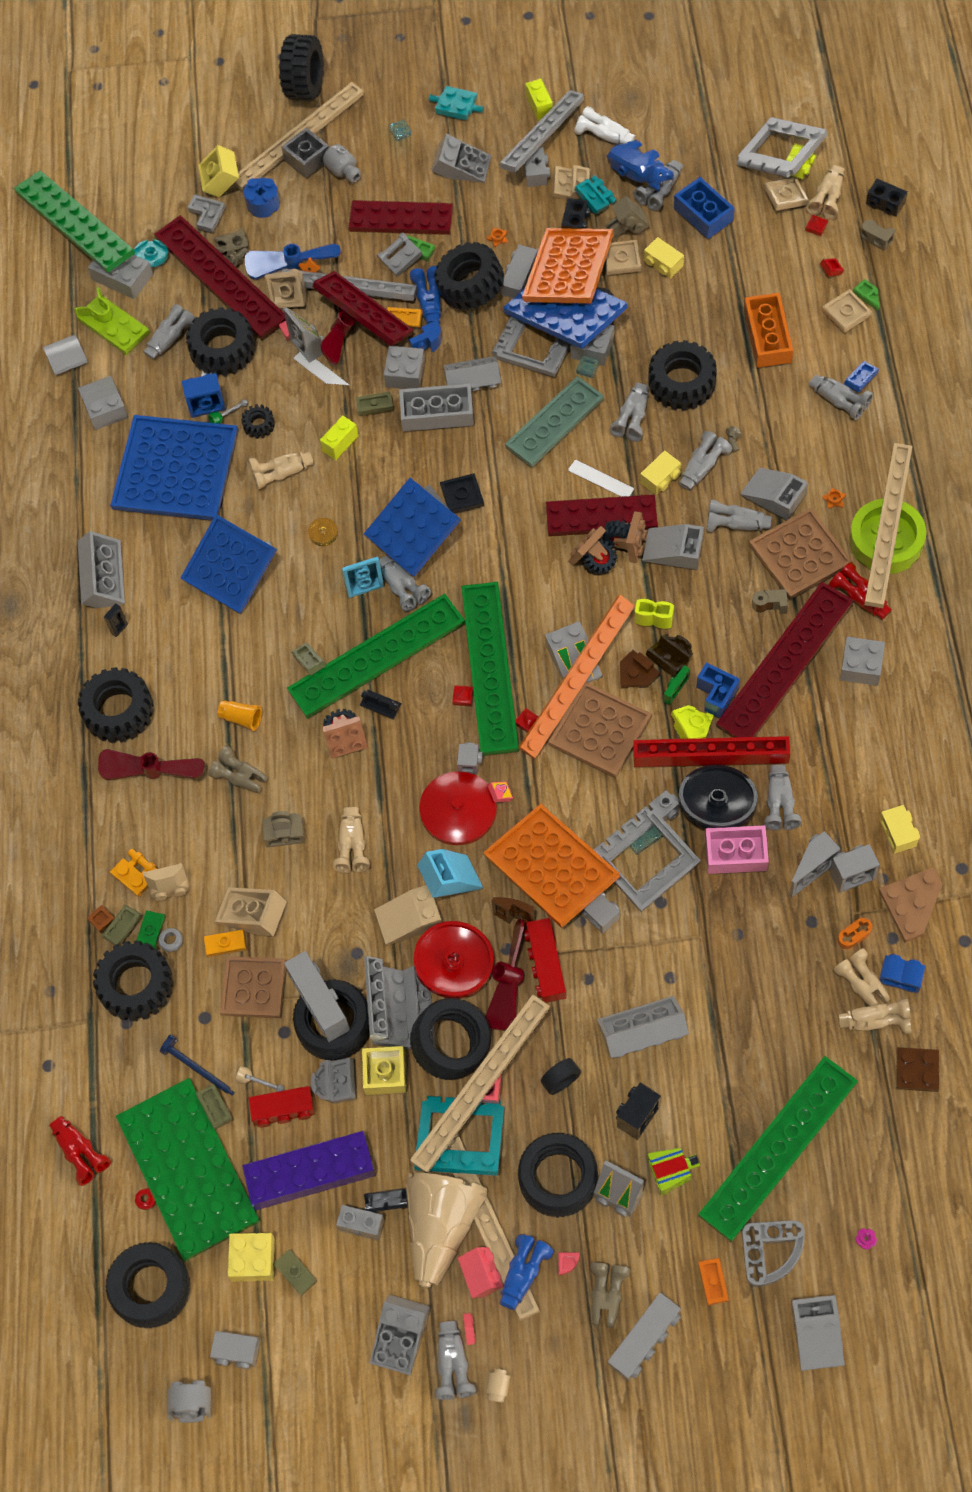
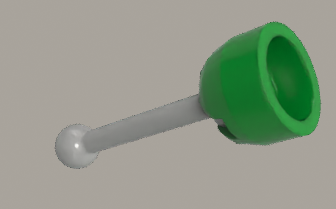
[208,399,248,424]

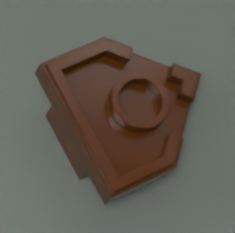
[620,650,660,688]

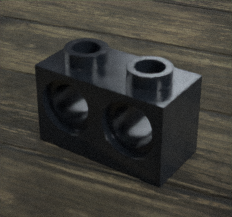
[866,178,908,217]
[561,198,591,229]

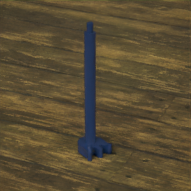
[160,1035,235,1096]

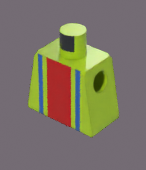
[647,1148,700,1196]

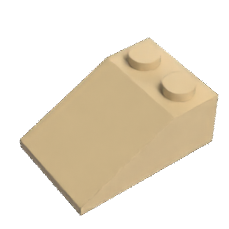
[374,885,442,946]
[215,887,287,936]

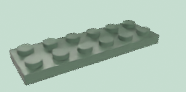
[505,376,604,468]

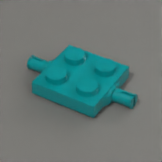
[429,86,484,121]

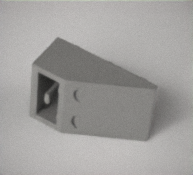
[431,134,491,183]
[740,468,808,520]
[642,524,704,570]
[370,1295,430,1375]
[790,1295,845,1371]

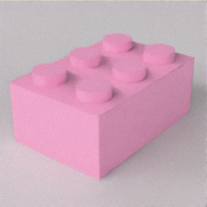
[705,826,769,874]

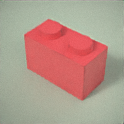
[458,1247,503,1298]

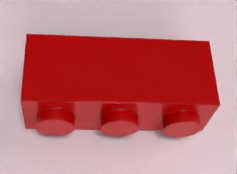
[248,1086,315,1128]

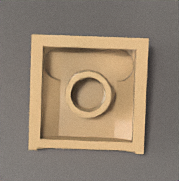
[265,269,306,308]
[143,863,190,901]

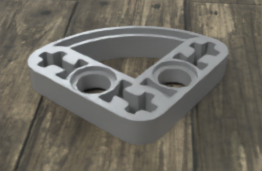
[742,1220,805,1287]

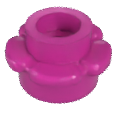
[855,1228,877,1250]

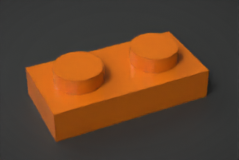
[698,1258,729,1306]

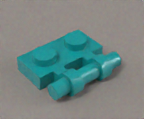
[574,175,617,215]

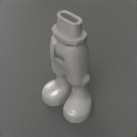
[633,160,683,210]
[143,304,195,360]
[809,375,874,420]
[609,383,649,442]
[679,431,732,490]
[706,499,772,532]
[379,556,431,611]
[764,765,802,830]
[435,1321,476,1400]

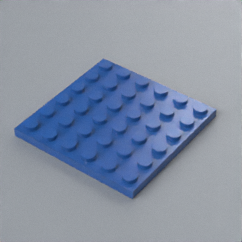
[110,415,238,520]

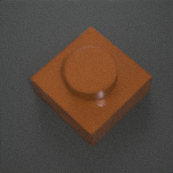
[87,905,115,933]

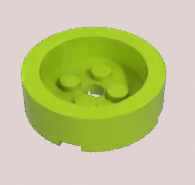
[849,499,926,574]

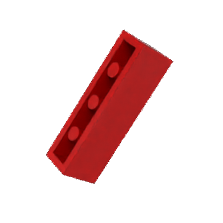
[523,918,567,1003]

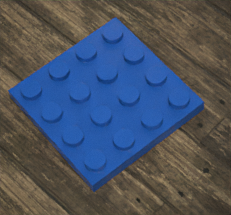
[364,478,461,577]
[180,514,277,613]

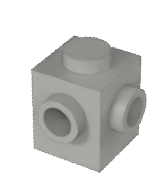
[457,742,483,774]
[649,790,679,822]

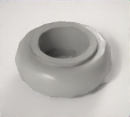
[158,928,183,952]

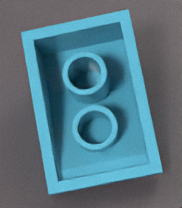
[341,557,384,598]

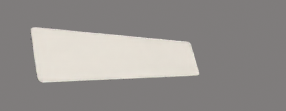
[294,352,349,385]
[568,460,634,497]

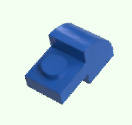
[409,320,442,352]

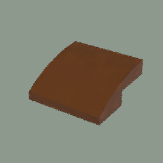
[491,897,535,924]

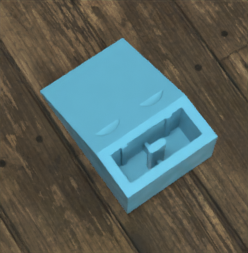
[417,849,483,898]

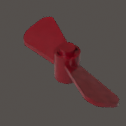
[320,307,355,365]
[98,749,205,780]
[485,919,524,1031]

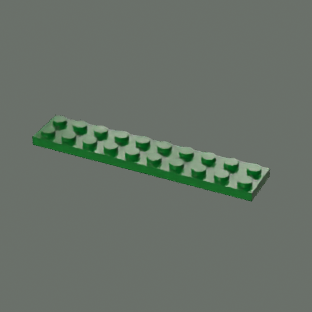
[13,170,135,273]
[461,581,519,756]
[287,593,465,719]
[698,1056,858,1243]

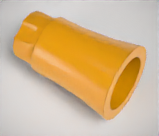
[217,701,262,731]

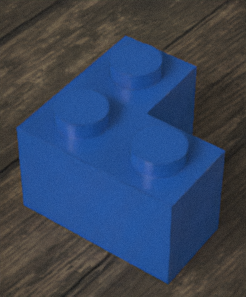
[696,662,740,718]

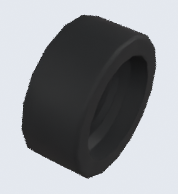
[541,1058,581,1095]

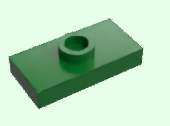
[663,665,690,705]
[136,910,166,948]

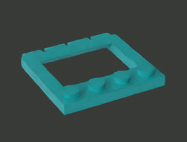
[414,1096,504,1176]

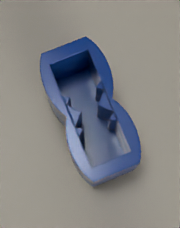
[879,954,925,993]

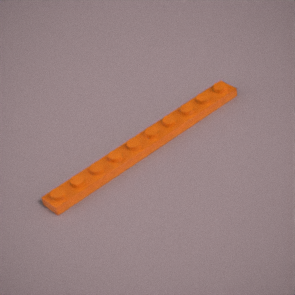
[519,595,635,759]

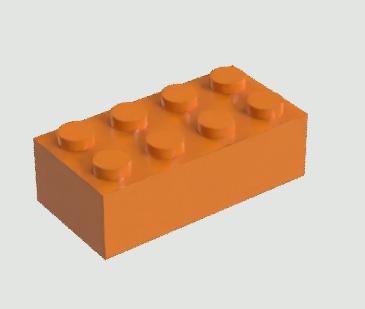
[744,293,793,368]

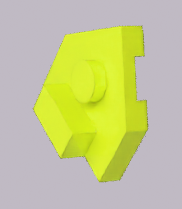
[671,705,714,739]

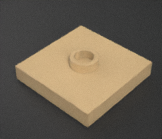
[764,177,809,211]
[605,240,641,275]
[822,289,872,333]

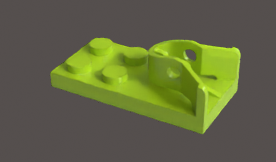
[74,287,150,355]

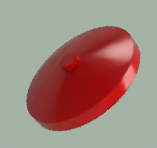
[419,771,497,846]
[413,921,494,999]

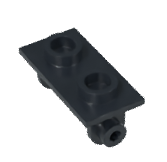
[360,690,402,719]
[364,1188,408,1212]

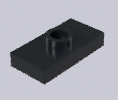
[104,603,128,637]

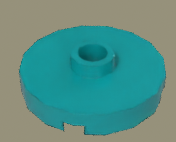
[134,239,168,267]

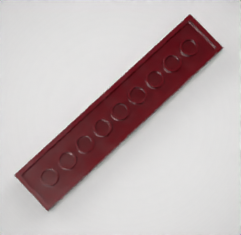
[154,215,286,340]
[716,582,854,738]

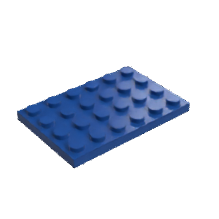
[503,289,628,349]

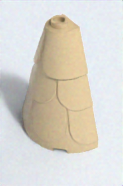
[405,1173,487,1288]

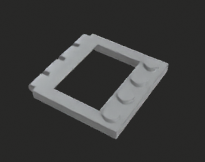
[737,117,828,178]
[492,316,571,377]
[593,806,701,912]

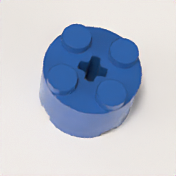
[244,178,280,218]

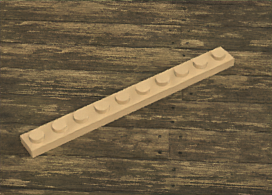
[233,82,364,192]
[864,443,912,608]
[410,995,550,1173]
[446,1133,540,1321]

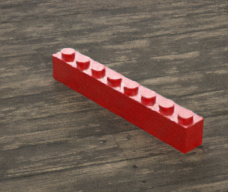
[633,736,790,767]

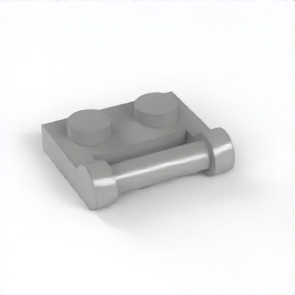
[377,232,423,277]

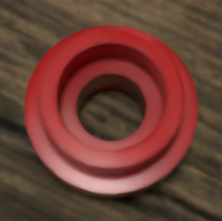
[135,1189,156,1210]

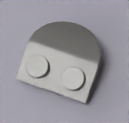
[311,1058,355,1103]

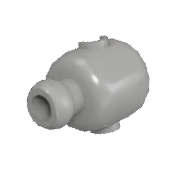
[323,144,361,183]

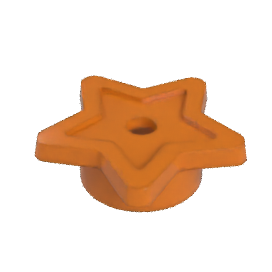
[486,228,508,247]
[299,258,321,273]
[822,488,846,509]

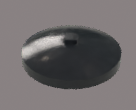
[679,765,758,829]

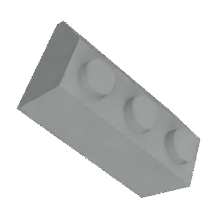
[443,356,501,391]

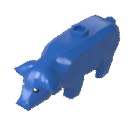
[607,140,674,191]

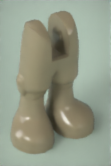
[208,745,268,793]
[590,1262,630,1328]

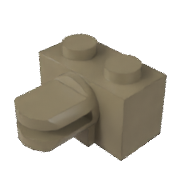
[606,196,650,238]
[263,811,305,848]

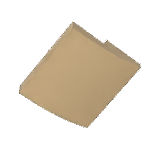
[552,165,590,199]

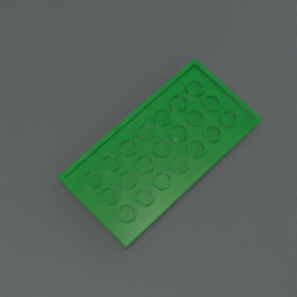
[116,1078,260,1262]

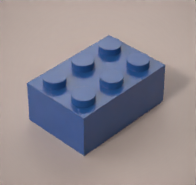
[674,177,735,239]

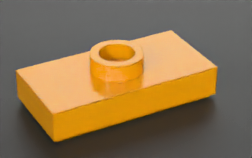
[387,307,422,328]
[204,930,246,957]

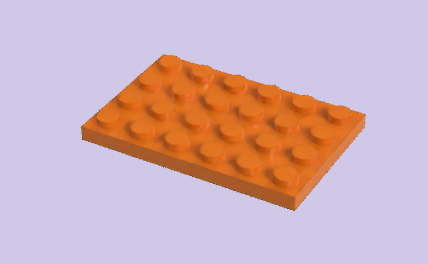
[522,228,614,304]
[483,804,620,928]

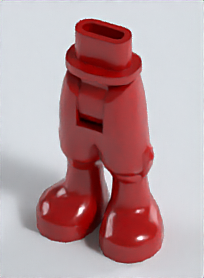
[828,562,892,620]
[49,1116,111,1186]

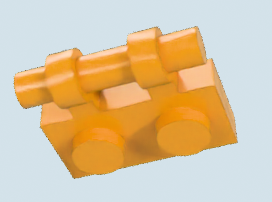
[110,849,157,898]

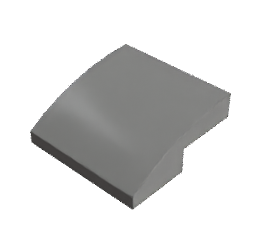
[43,335,87,375]

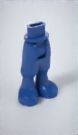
[409,266,441,324]
[499,1235,554,1310]

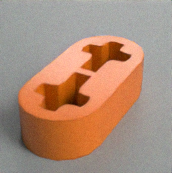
[838,918,872,949]

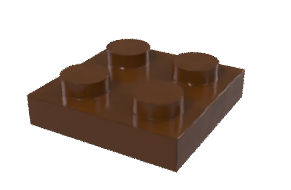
[896,1047,939,1092]

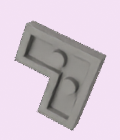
[188,195,226,233]

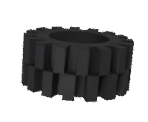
[241,404,275,439]

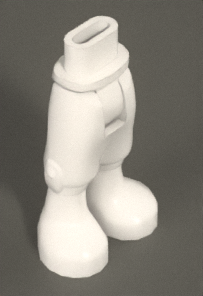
[574,106,635,144]

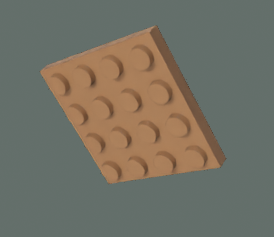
[749,508,853,600]
[548,682,652,778]

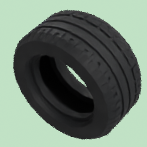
[293,979,370,1061]
[410,998,491,1080]
[518,1132,598,1218]

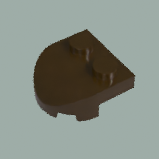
[646,634,693,677]

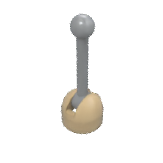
[235,1066,284,1092]

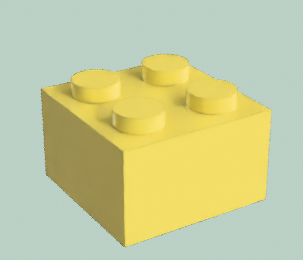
[198,145,239,198]
[362,1046,406,1095]
[228,1233,275,1282]

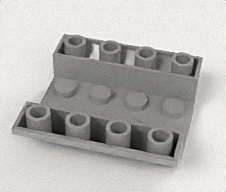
[364,956,435,1050]

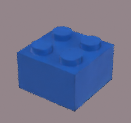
[182,373,226,418]

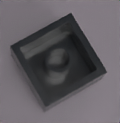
[616,1082,661,1141]

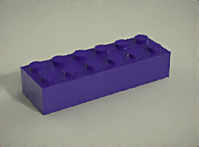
[242,1131,376,1211]

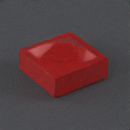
[805,214,828,236]
[820,258,844,276]
[452,685,473,706]
[515,708,538,733]

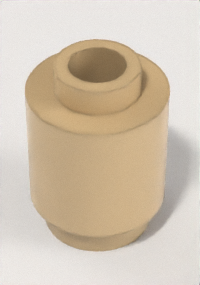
[486,1369,511,1403]

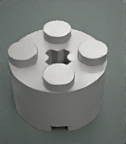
[167,1380,211,1423]

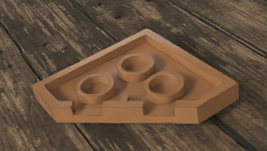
[879,867,942,943]

